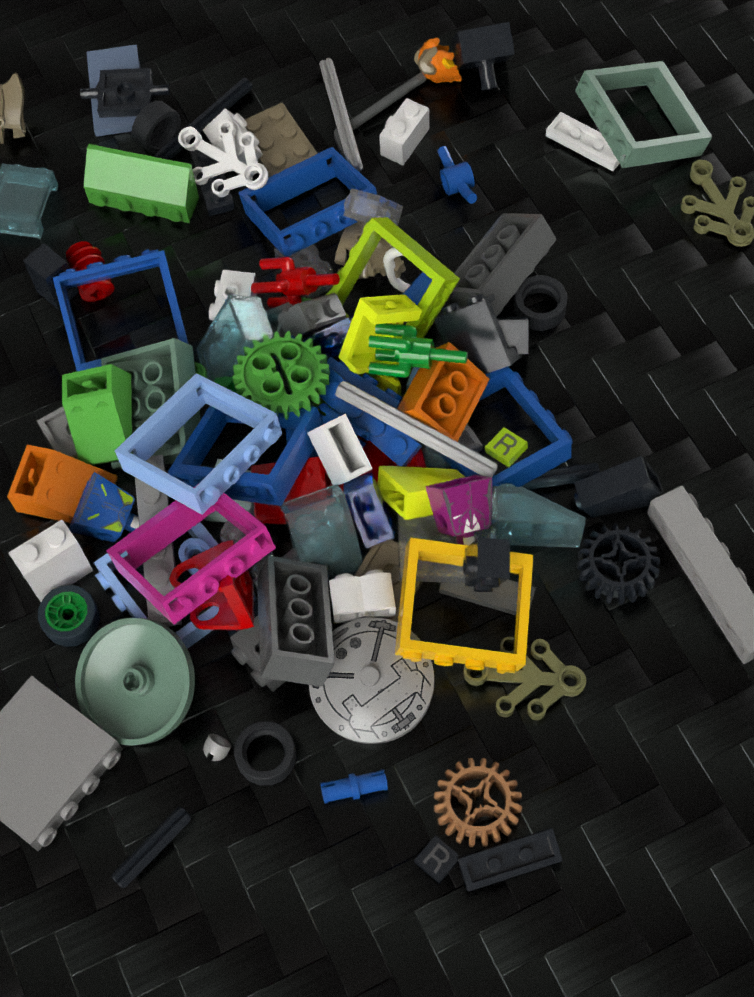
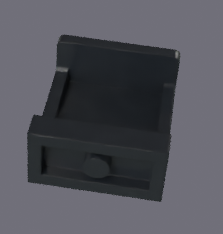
[434,293,520,374]

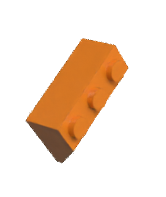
[397,342,490,442]

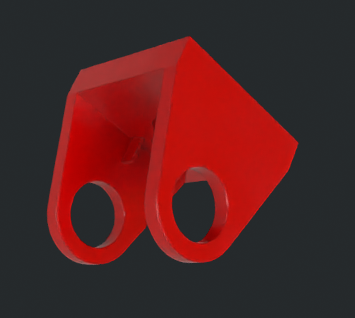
[169,540,254,630]

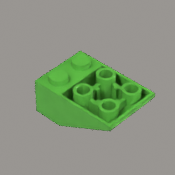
[62,364,132,465]

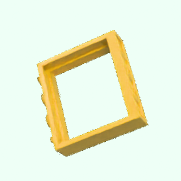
[395,538,533,674]

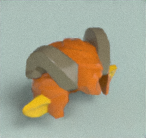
[414,38,462,83]

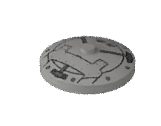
[309,617,435,744]

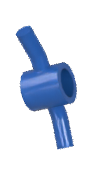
[437,146,477,204]

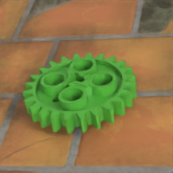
[233,331,330,420]

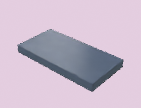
[87,44,140,137]

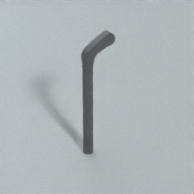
[334,72,427,159]

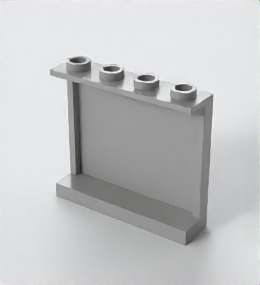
[0,676,123,851]

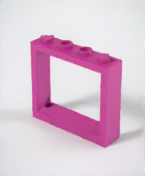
[106,485,276,625]

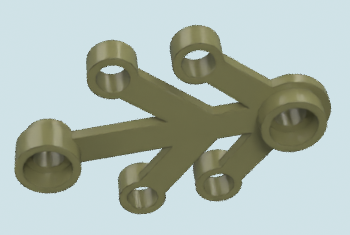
[681,159,754,247]
[463,637,586,720]

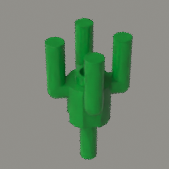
[369,323,468,378]

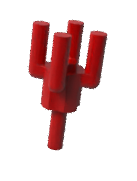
[251,257,340,308]

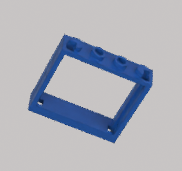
[238,147,381,257]
[53,249,189,371]
[438,367,573,503]
[168,406,323,506]

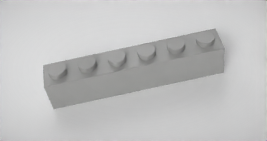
[647,485,754,664]

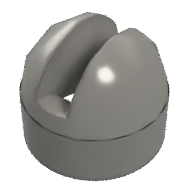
[203,734,232,761]

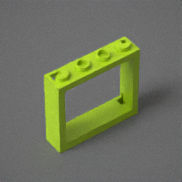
[326,217,460,338]

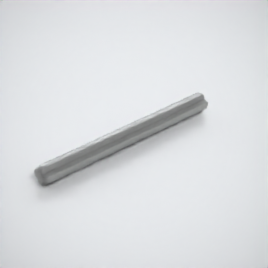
[319,58,363,172]
[335,381,498,478]

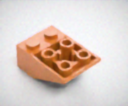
[7,445,118,523]

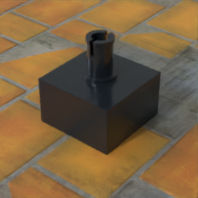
[451,22,515,91]

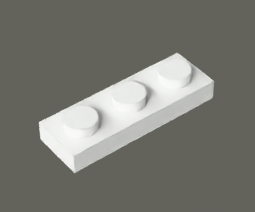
[546,112,626,171]

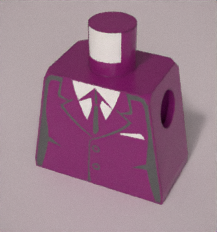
[426,475,492,546]

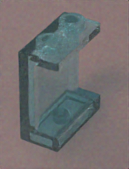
[0,163,58,238]

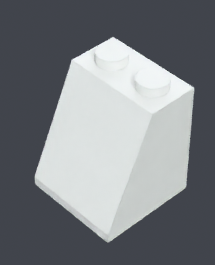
[9,520,93,602]

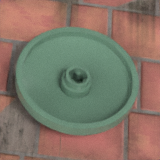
[75,618,195,745]

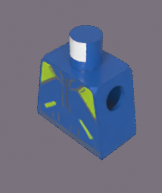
[68,473,140,542]

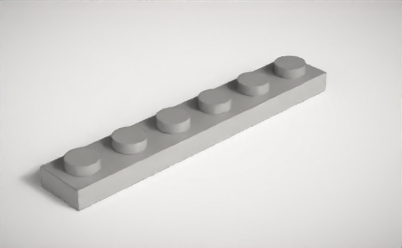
[135,455,182,627]

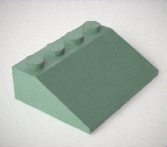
[101,338,201,470]

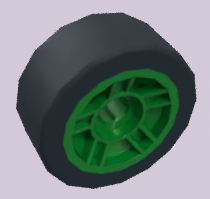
[38,585,100,647]

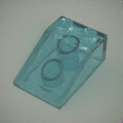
[196,295,274,382]
[280,484,363,580]
[490,484,585,548]

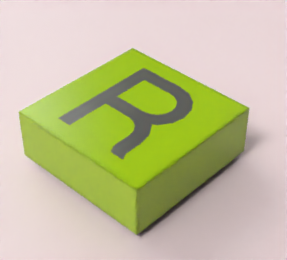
[485,427,528,468]

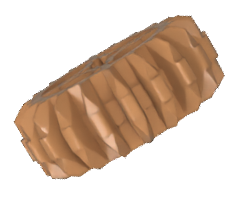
[434,758,522,847]

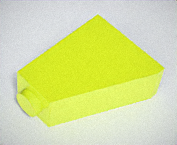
[376,466,465,520]

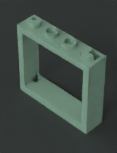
[575,61,712,168]

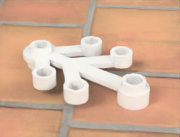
[178,120,268,197]

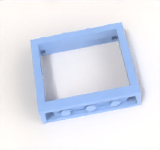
[115,373,282,515]
[94,522,256,649]

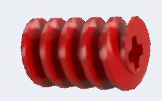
[65,241,115,302]

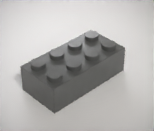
[447,213,557,316]
[257,556,335,686]

